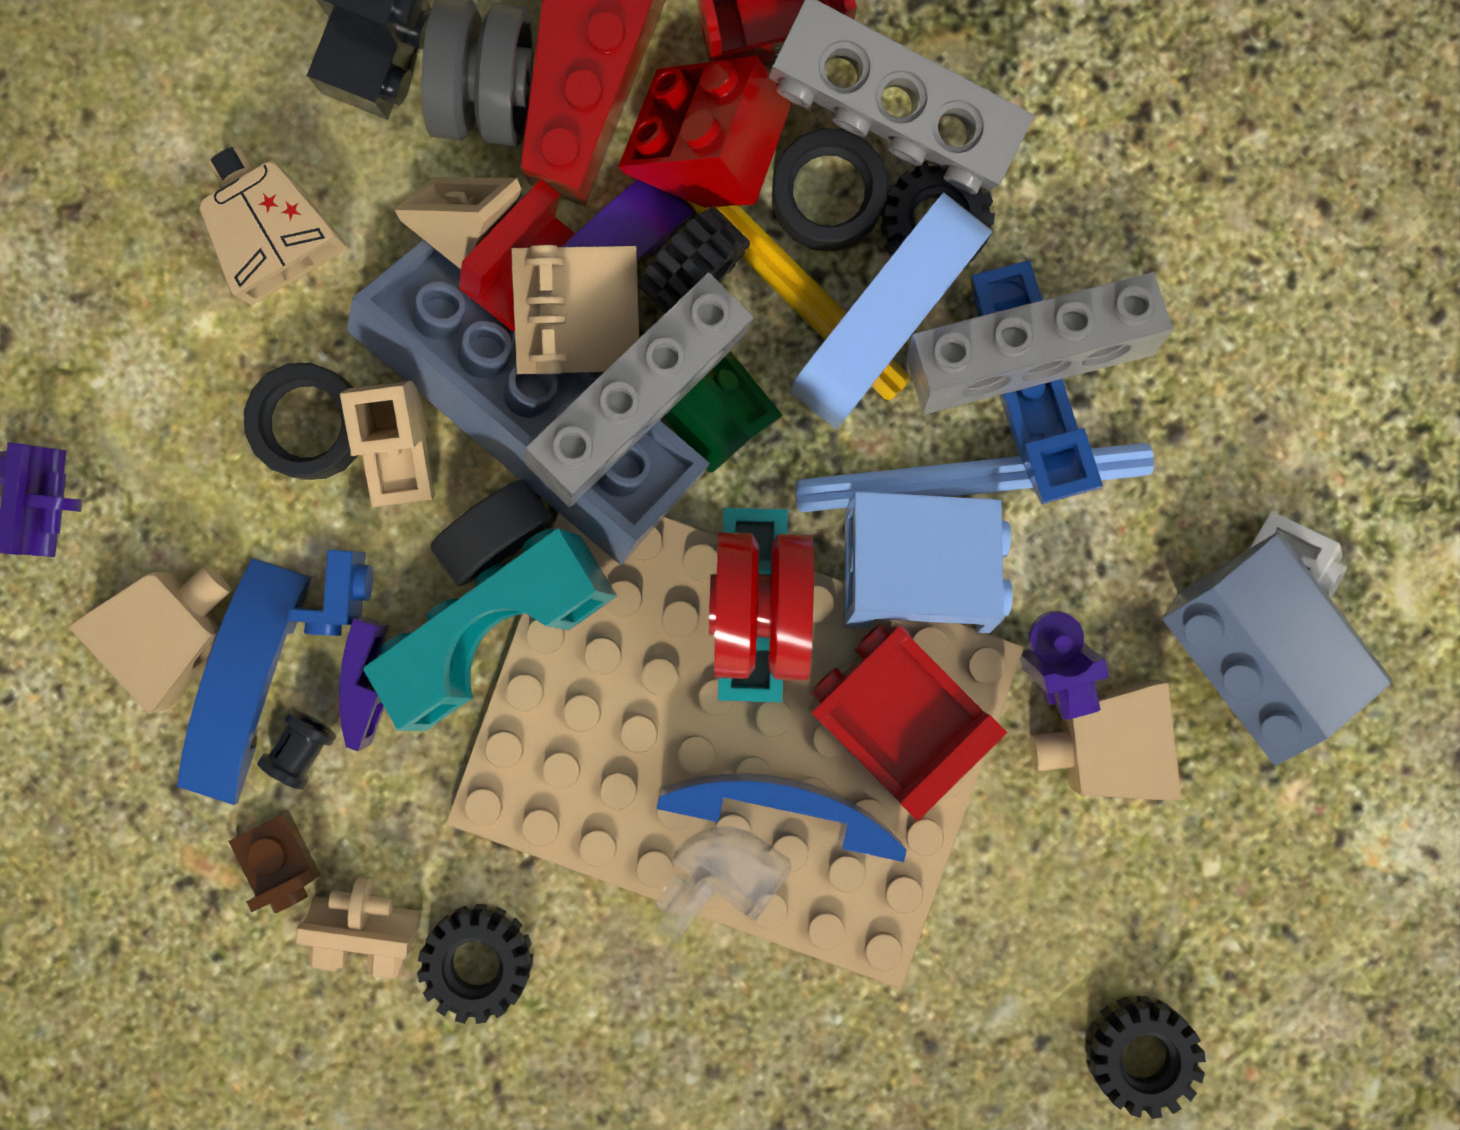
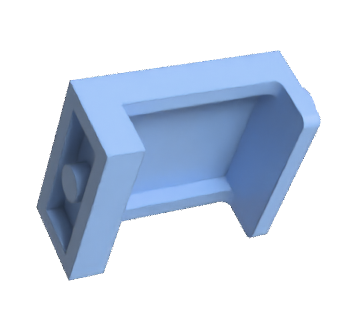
[844,491,1013,633]

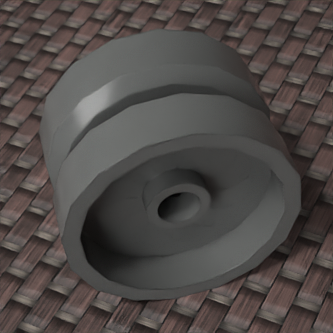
[421,0,533,147]

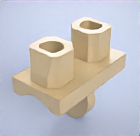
[296,876,421,979]

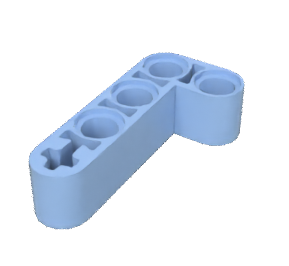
[789,193,993,430]

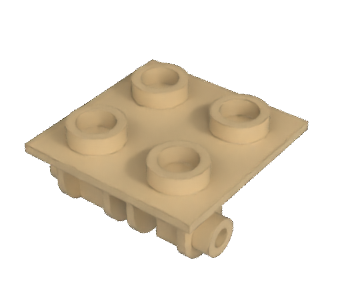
[511,245,639,374]

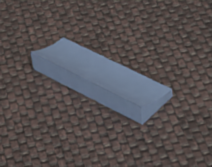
[346,240,710,566]

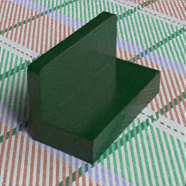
[663,351,783,473]

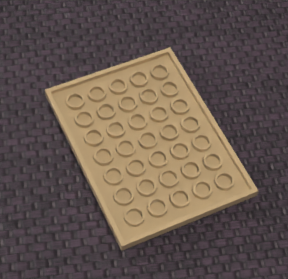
[446,513,1024,989]

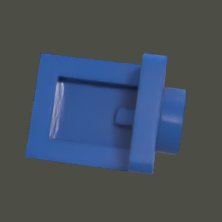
[287,550,373,636]

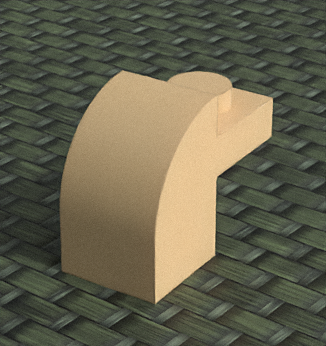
[340,380,435,507]

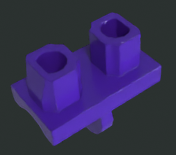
[0,442,83,557]
[1020,611,1109,720]

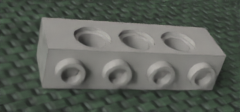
[769,0,1035,194]
[525,272,754,508]
[906,272,1173,415]

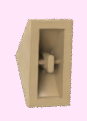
[394,177,522,269]

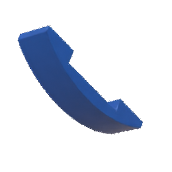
[970,260,1103,505]
[177,558,312,805]
[656,773,907,862]

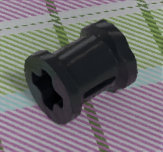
[257,709,337,790]

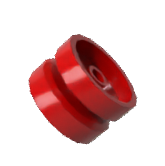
[709,532,814,680]

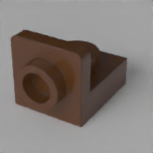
[228,811,321,914]

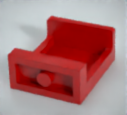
[808,623,1008,822]

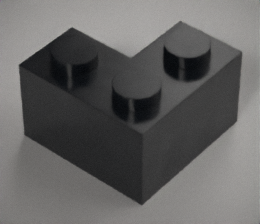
[306,0,431,120]

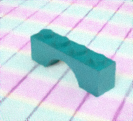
[363,528,617,731]

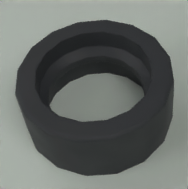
[772,128,888,251]
[244,363,359,480]
[431,480,552,586]

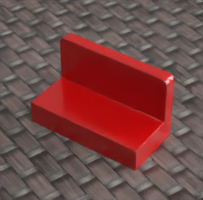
[459,179,576,332]

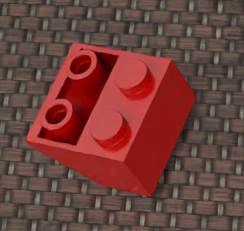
[618,55,791,208]

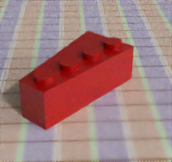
[521,0,666,206]

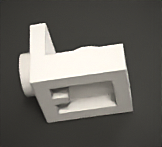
[1250,511,1347,598]

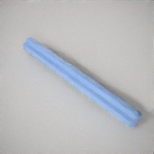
[795,443,1154,512]

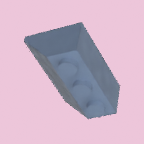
[1162,531,1392,766]

